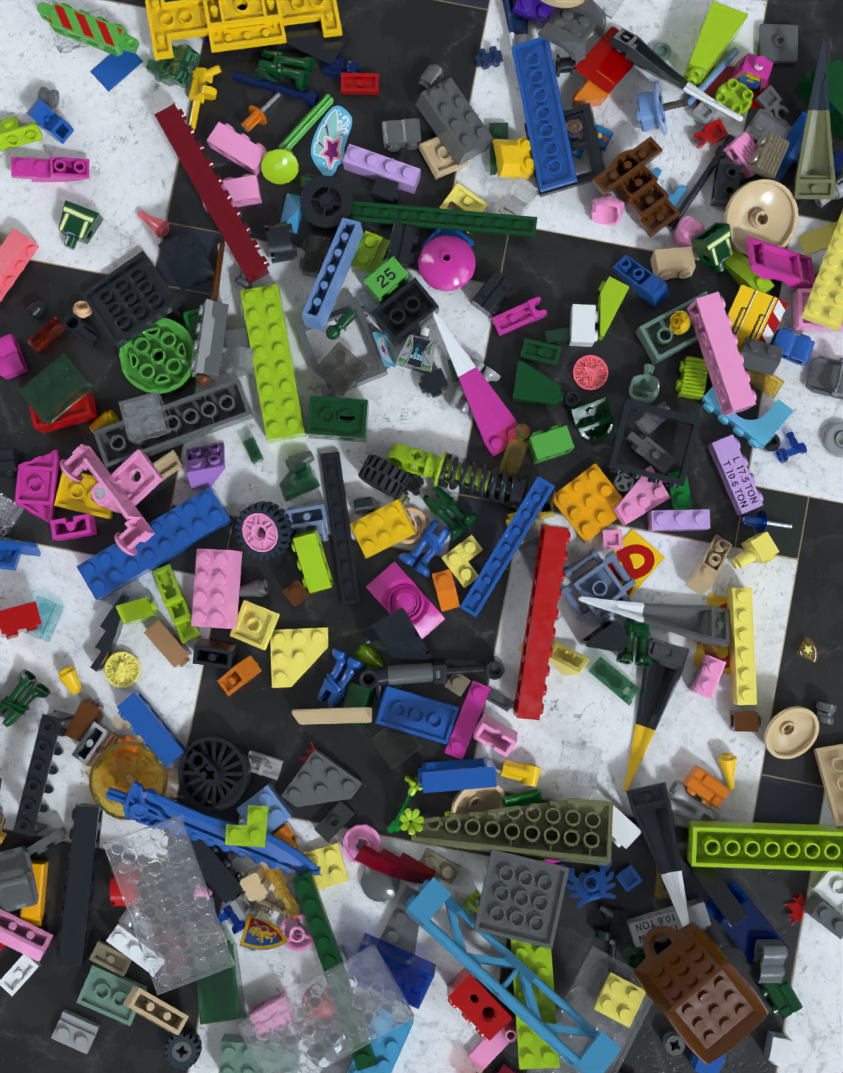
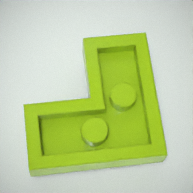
[225,805,268,847]

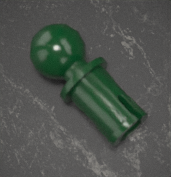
[326,308,358,340]

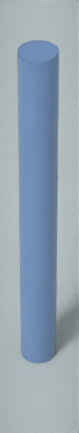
[687,47,739,107]

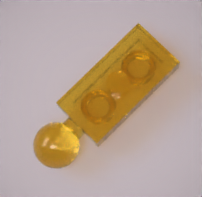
[498,424,530,478]

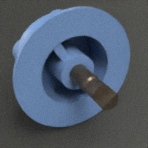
[635,80,689,135]

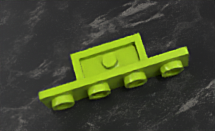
[0,116,43,151]

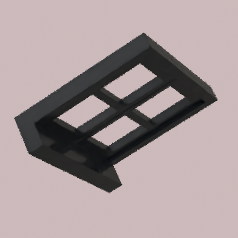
[524,103,605,197]

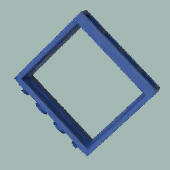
[418,757,497,793]

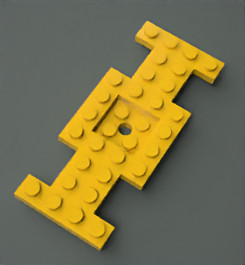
[145,0,342,60]

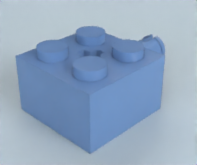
[236,782,293,833]

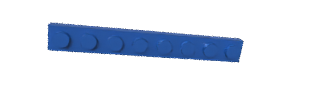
[460,476,556,617]

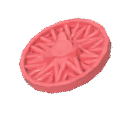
[573,355,608,391]

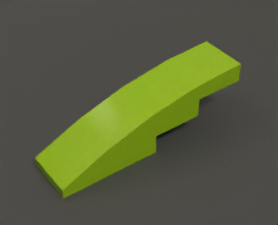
[152,564,202,645]

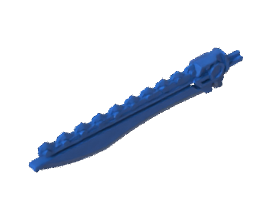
[106,781,321,875]

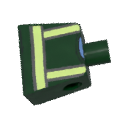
[59,200,103,250]
[691,223,733,272]

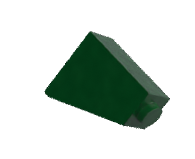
[512,361,563,408]

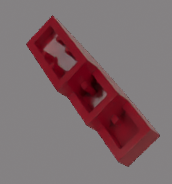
[354,844,437,884]

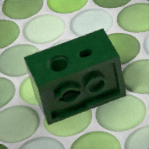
[307,395,369,443]

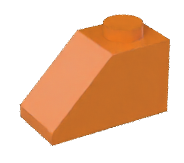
[432,569,460,612]
[217,655,262,697]

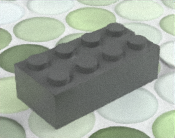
[416,78,494,165]

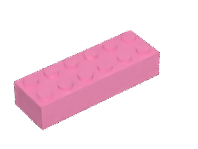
[687,292,756,417]

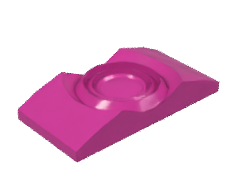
[746,236,815,289]
[366,561,445,639]

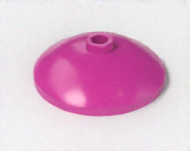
[419,236,476,292]

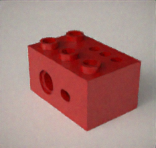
[25,377,98,433]
[447,967,513,1041]

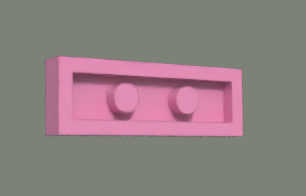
[468,1015,517,1071]

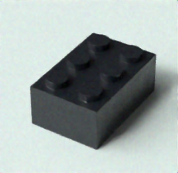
[370,278,439,347]

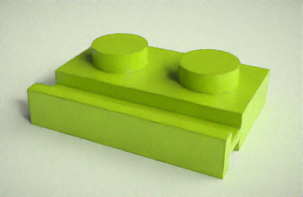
[351,231,390,273]

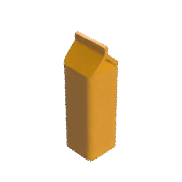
[20,860,49,926]

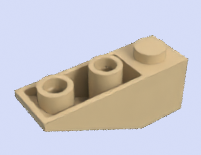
[685,534,732,596]

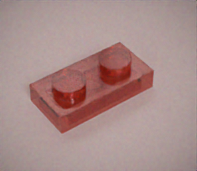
[27,317,66,353]

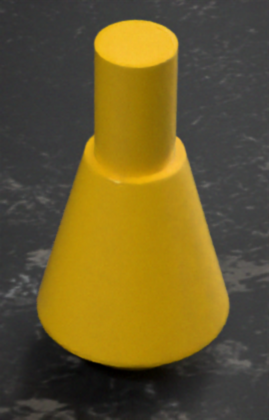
[717,752,737,790]

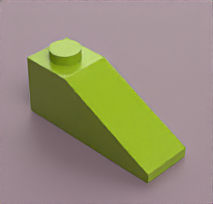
[724,247,775,294]
[598,276,629,341]
[116,597,158,625]

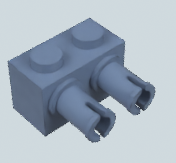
[286,500,329,542]

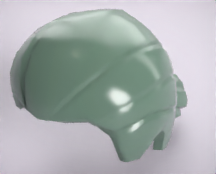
[629,364,660,404]

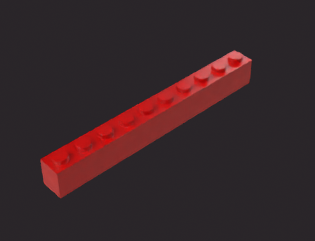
[513,523,571,720]

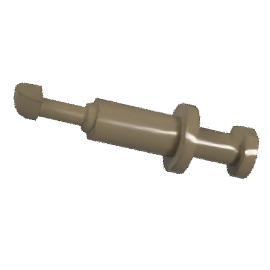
[244,894,288,917]

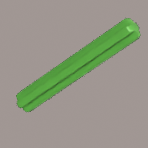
[279,94,334,150]

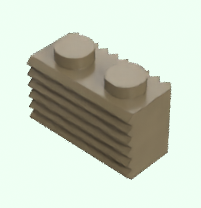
[748,132,790,180]

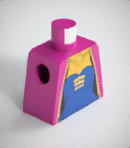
[731,53,774,93]

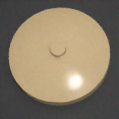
[724,179,798,256]

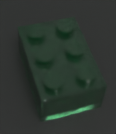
[18,353,94,425]

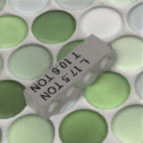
[626,898,711,948]

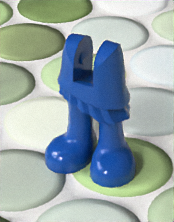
[398,519,450,578]
[317,648,365,708]

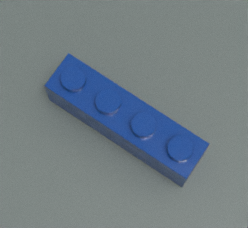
[117,691,186,767]

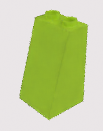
[683,1,748,86]

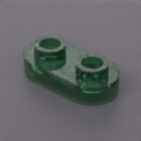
[622,944,661,967]

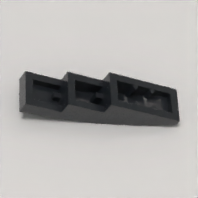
[90,594,129,672]
[683,858,748,928]

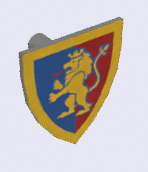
[239,914,288,951]

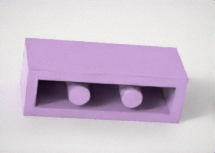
[647,509,710,532]

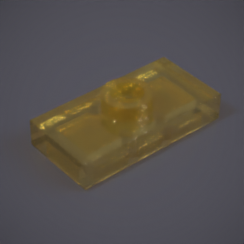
[746,369,785,398]

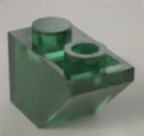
[279,462,320,502]

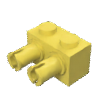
[730,532,779,569]

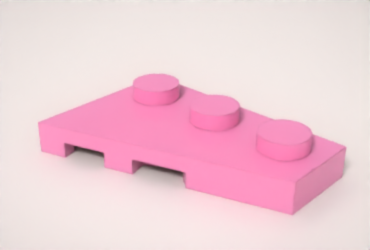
[613,465,671,526]

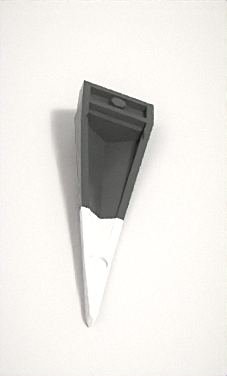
[578,596,730,647]

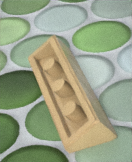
[292,707,372,725]

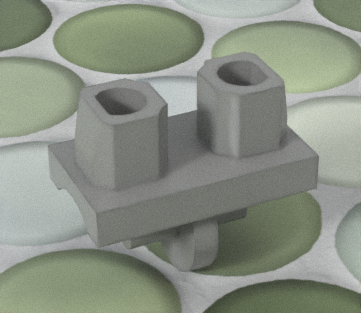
[248,750,284,780]

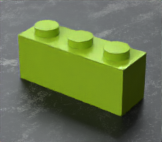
[291,529,333,593]

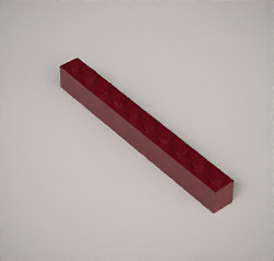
[154,104,270,284]

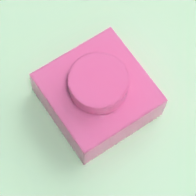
[602,530,623,550]

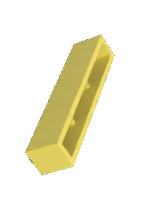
[727,587,757,705]

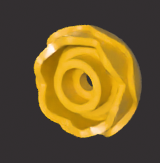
[669,310,691,335]

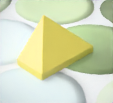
[549,641,589,675]

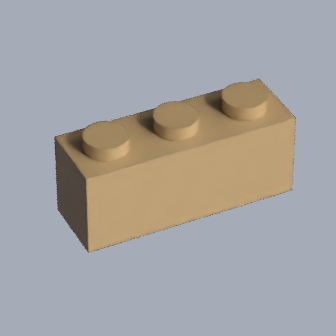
[123,986,189,1035]

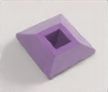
[186,442,225,490]

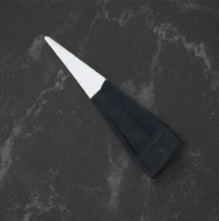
[610,28,743,122]
[626,782,689,927]

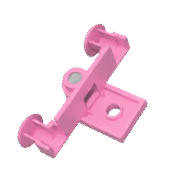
[60,444,164,555]

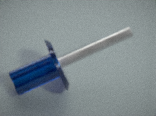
[741,510,792,534]

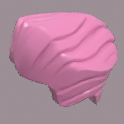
[591,194,625,225]
[672,216,705,251]

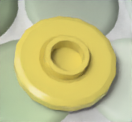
[104,652,141,688]

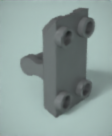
[805,356,843,400]
[0,846,39,912]

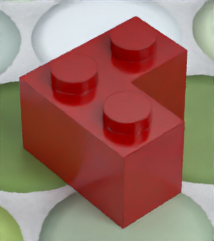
[0,601,42,640]

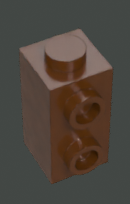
[65,697,104,742]

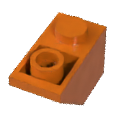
[572,71,614,108]

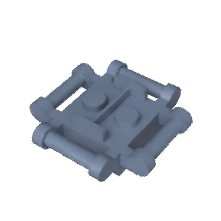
[561,548,636,626]

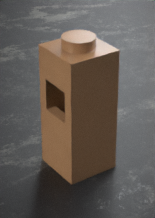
[144,620,192,668]

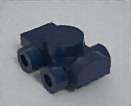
[475,46,503,70]

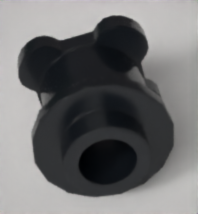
[555,54,576,77]

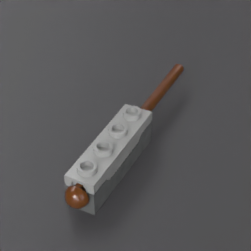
[190,243,229,386]

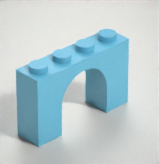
[701,387,794,450]

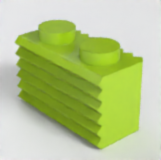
[676,356,708,400]

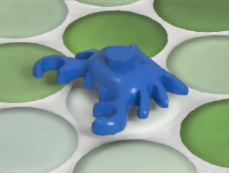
[560,857,616,908]

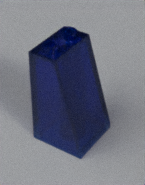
[705,881,788,964]

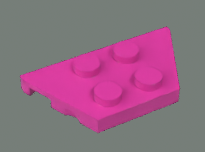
[15,450,60,523]

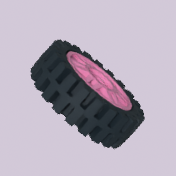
[235,501,293,560]

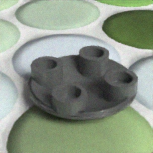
[361,867,400,902]

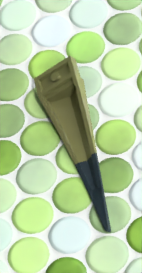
[794,39,836,200]

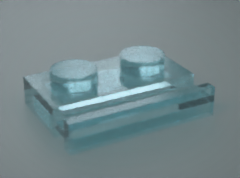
[22,596,65,642]

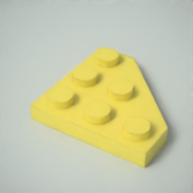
[270,628,329,688]

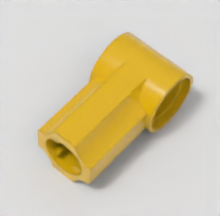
[500,759,541,787]

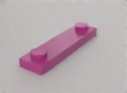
[444,681,491,760]

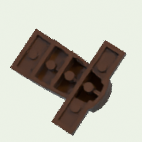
[591,136,681,238]

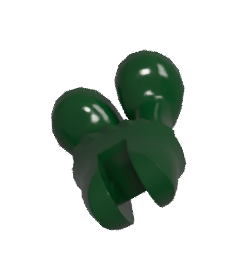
[257,49,315,91]
[422,486,479,541]
[616,617,653,666]
[0,669,51,727]

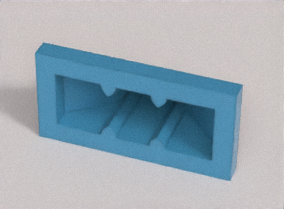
[280,193,302,234]

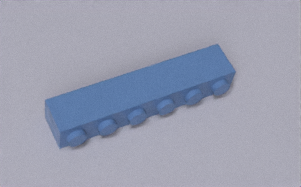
[301,218,364,331]

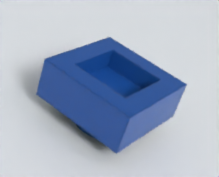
[615,864,642,892]

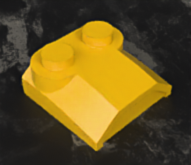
[492,137,535,180]

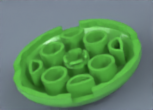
[119,318,195,394]

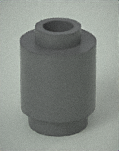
[417,64,444,91]

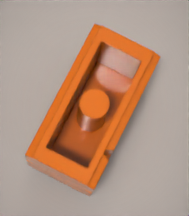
[682,765,730,809]

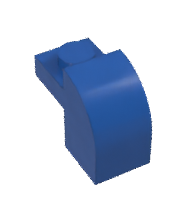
[27,99,74,144]

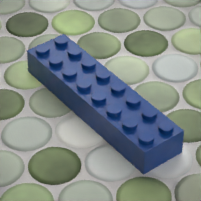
[76,487,233,600]

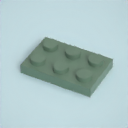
[76,963,147,1026]

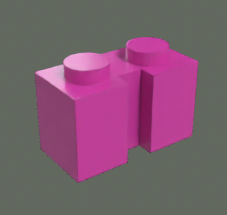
[50,514,97,541]

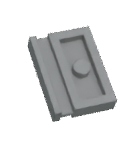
[51,1009,100,1054]

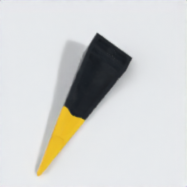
[624,637,689,792]

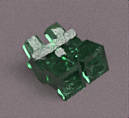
[146,45,201,89]

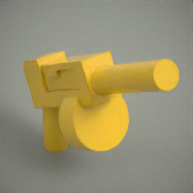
[189,65,222,130]

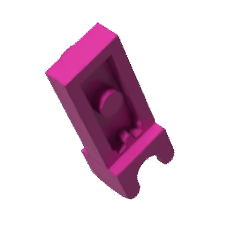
[491,297,547,336]

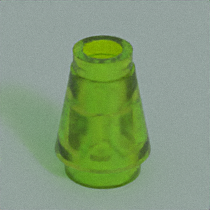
[355,643,384,667]

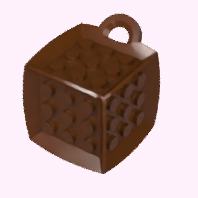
[634,922,768,1065]

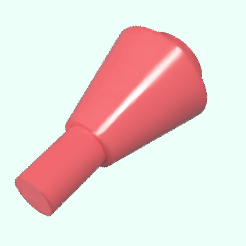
[137,210,170,238]

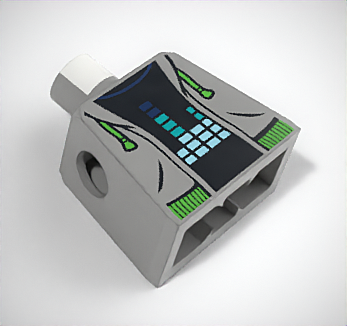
[396,327,435,374]

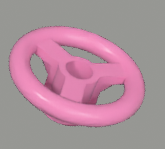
[279,912,314,951]

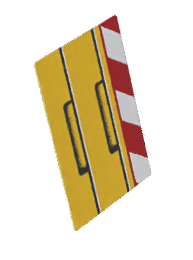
[728,285,788,350]

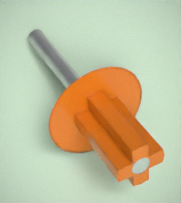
[241,92,281,132]

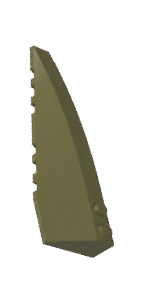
[411,798,613,866]

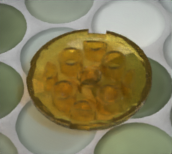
[89,741,168,820]

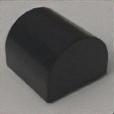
[353,497,375,515]

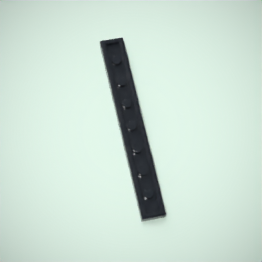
[320,452,361,605]

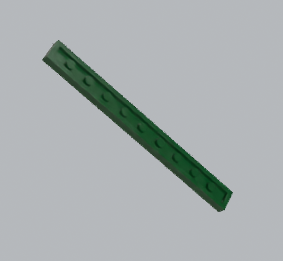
[347,201,537,238]
[292,870,377,1071]

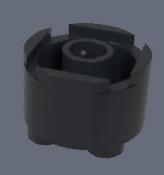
[265,221,298,264]

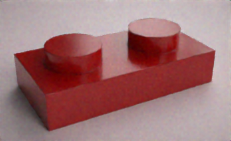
[341,73,379,95]

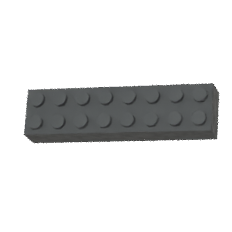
[93,378,254,470]

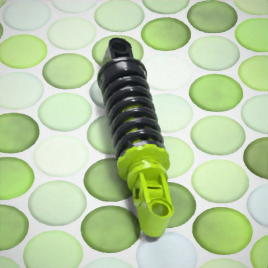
[387,443,556,512]

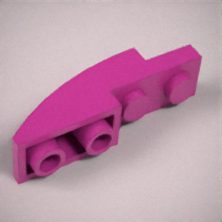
[11,157,90,182]

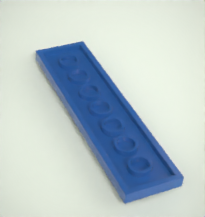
[511,37,578,192]

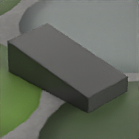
[487,689,514,712]

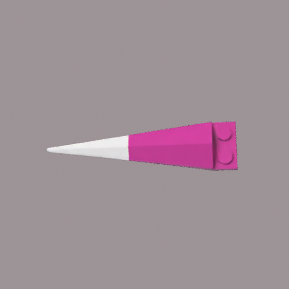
[433,313,526,457]

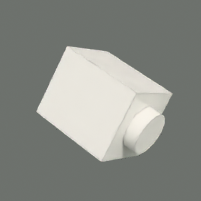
[764,1030,793,1066]

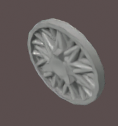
[824,422,843,458]

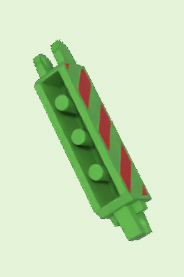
[37,2,140,57]

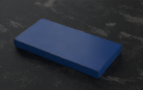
[374,685,459,745]

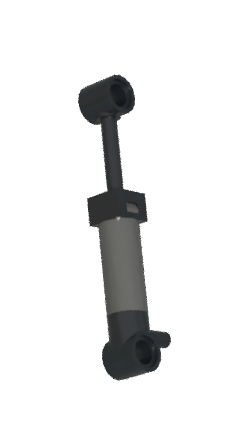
[359,656,505,701]

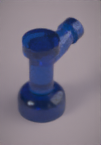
[776,431,807,464]
[213,904,246,934]

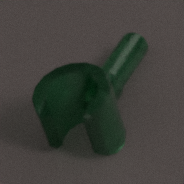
[252,65,279,85]

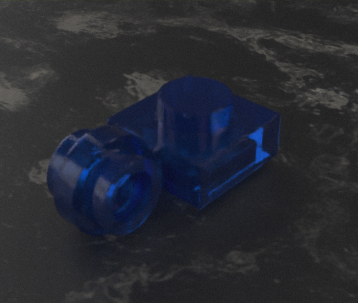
[323,56,360,79]

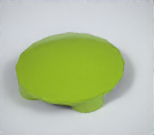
[715,78,753,116]
[261,149,299,184]

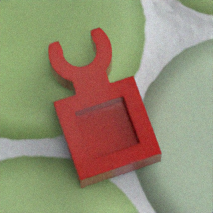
[692,118,728,149]

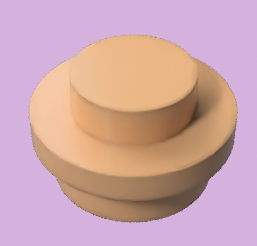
[73,301,92,318]

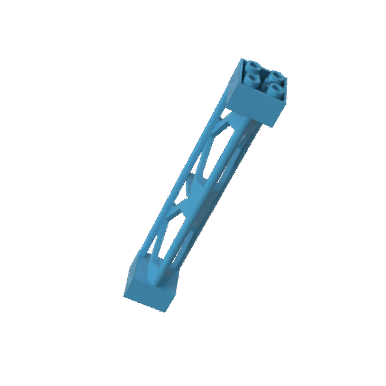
[405,877,621,1073]

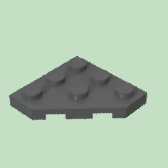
[281,748,363,807]

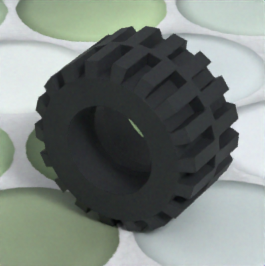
[358,454,411,498]

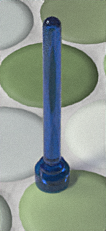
[232,72,319,107]

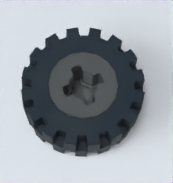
[164,1029,202,1070]

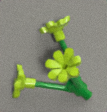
[387,775,451,835]

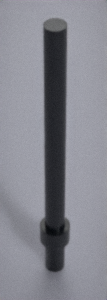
[667,134,735,231]

